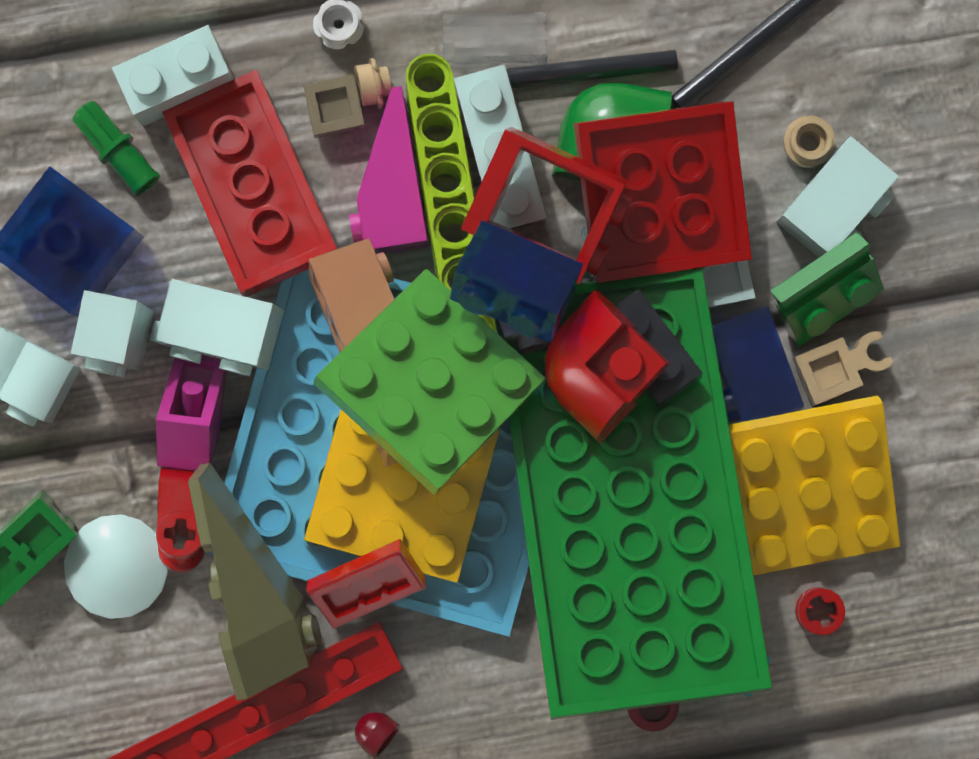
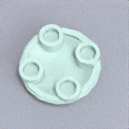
[64,514,168,619]

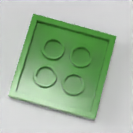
[313,269,546,495]

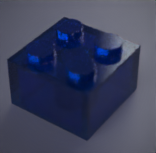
[0,166,144,317]

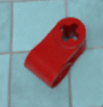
[156,467,205,573]

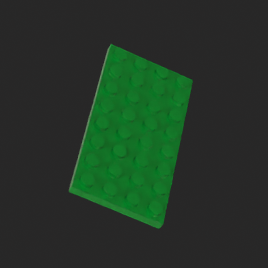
[494,267,772,720]

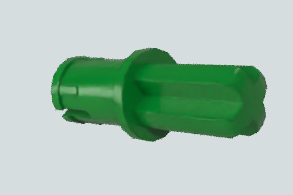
[73,100,160,197]

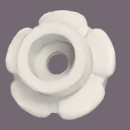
[313,0,364,50]

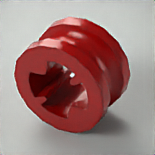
[795,587,846,635]

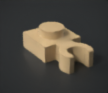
[792,331,893,406]

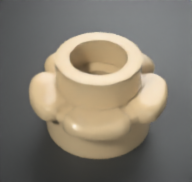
[354,58,391,109]

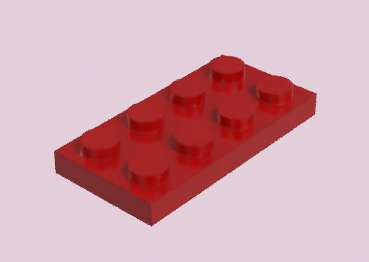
[162,69,337,297]

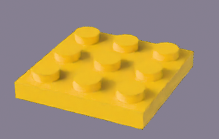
[728,396,900,576]
[304,410,500,583]

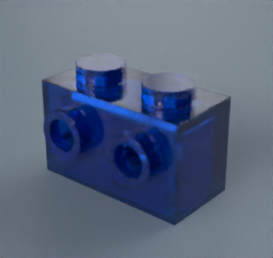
[450,220,583,343]
[712,306,804,423]

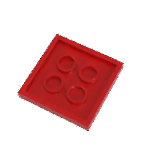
[574,101,752,283]

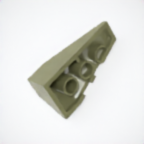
[188,462,321,701]

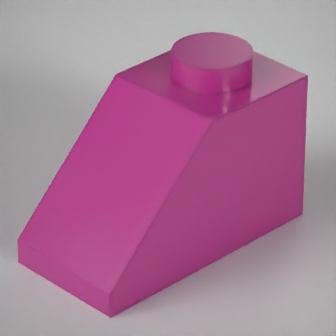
[156,354,227,471]

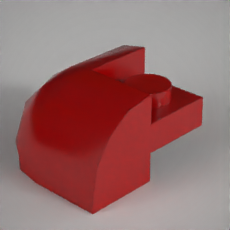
[545,290,671,443]

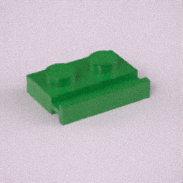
[770,232,884,347]

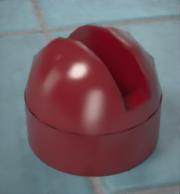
[355,712,400,759]

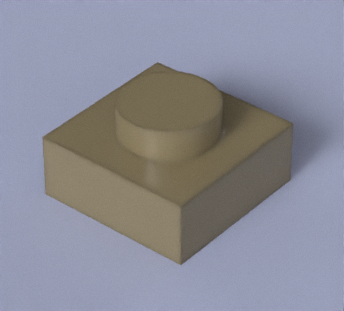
[303,74,365,139]

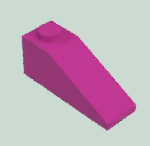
[349,86,429,254]

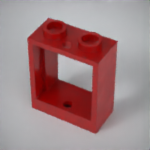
[461,127,633,284]

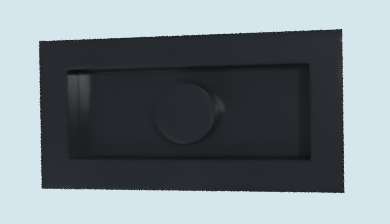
[615,289,703,408]

